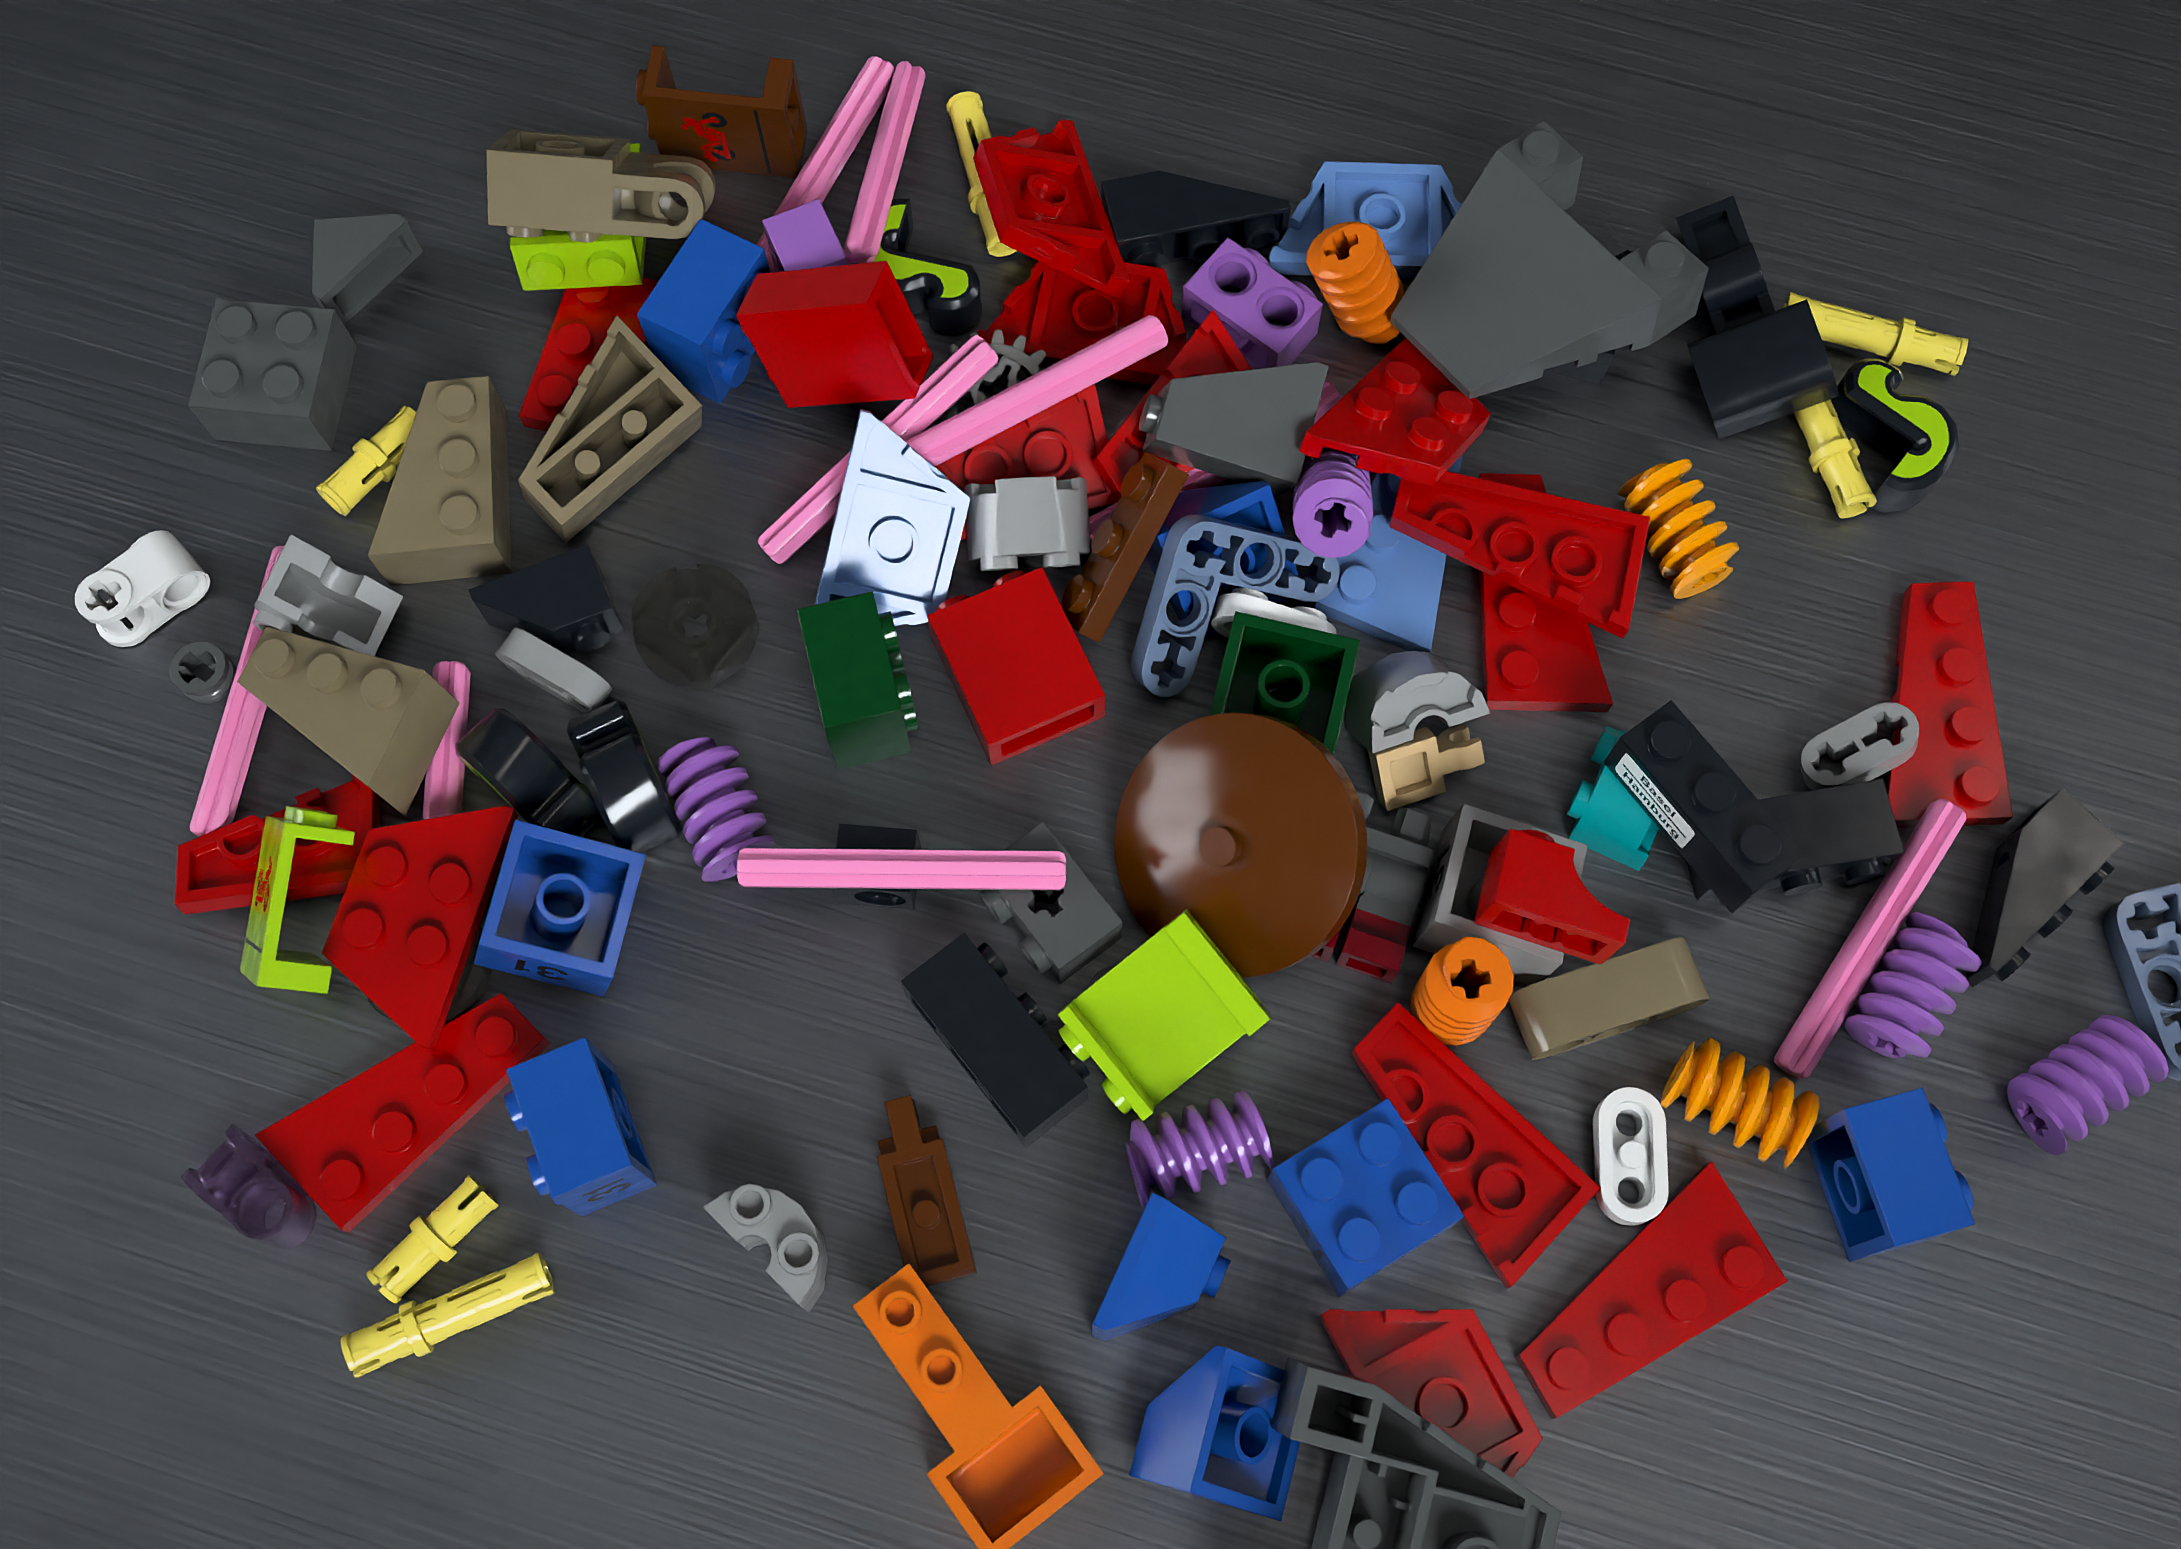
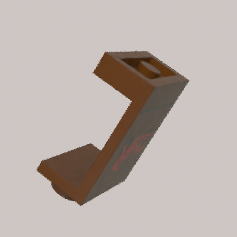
[636,45,808,178]

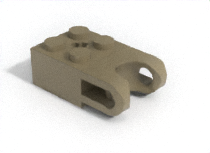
[486,129,716,242]

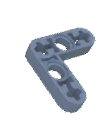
[1131,515,1340,697]
[2102,883,2181,1081]

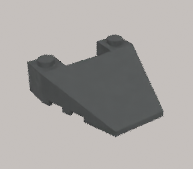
[1391,120,1709,399]
[1270,1357,1562,1549]

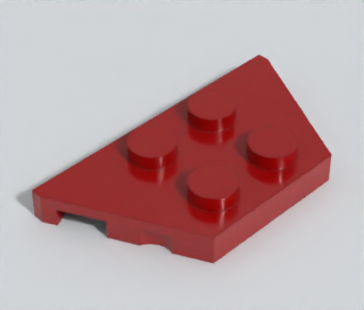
[973,119,1130,298]
[977,261,1186,385]
[1299,338,1491,487]
[322,805,519,1052]
[1319,1309,1543,1479]

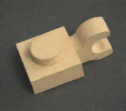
[1368,725,1485,811]

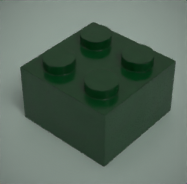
[797,591,919,770]
[1209,611,1361,755]

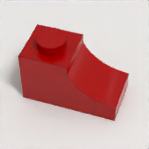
[1474,828,1630,965]

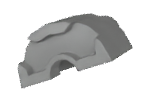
[964,477,1091,571]
[253,534,403,656]
[1346,651,1490,754]
[703,1184,828,1312]

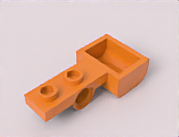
[853,1264,1104,1549]

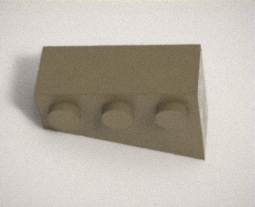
[518,315,702,543]
[367,376,512,586]
[237,626,460,816]

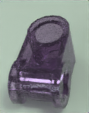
[181,1124,317,1249]

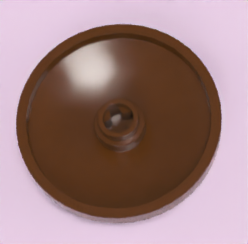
[1115,713,1367,978]

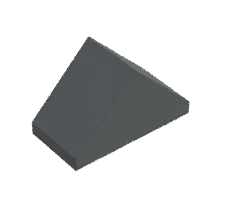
[312,213,423,325]

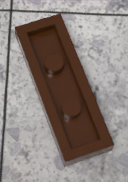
[1062,451,1189,643]

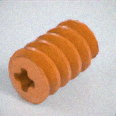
[1306,221,1405,344]
[1410,936,1514,1046]

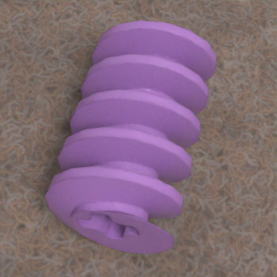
[1292,447,1374,558]
[657,737,776,882]
[1844,912,1982,1059]
[2007,1015,2169,1156]
[1125,1090,1274,1207]

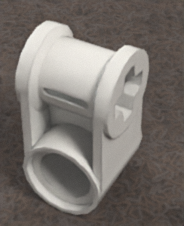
[75,530,211,648]

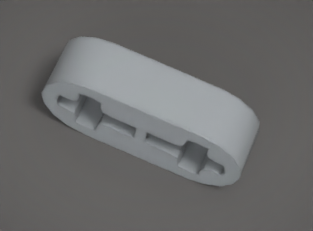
[495,628,612,713]
[1801,702,1919,790]

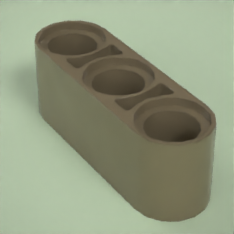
[1508,937,1710,1060]

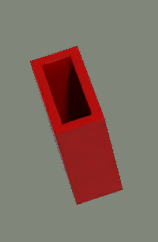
[736,261,934,408]
[927,567,1105,766]

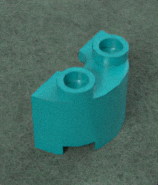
[1566,726,1659,871]

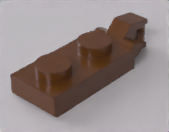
[877,1095,977,1287]

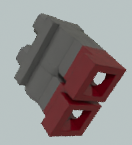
[1311,791,1434,984]

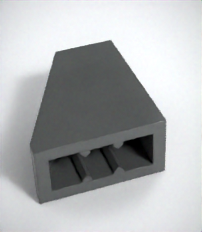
[1139,362,1329,495]

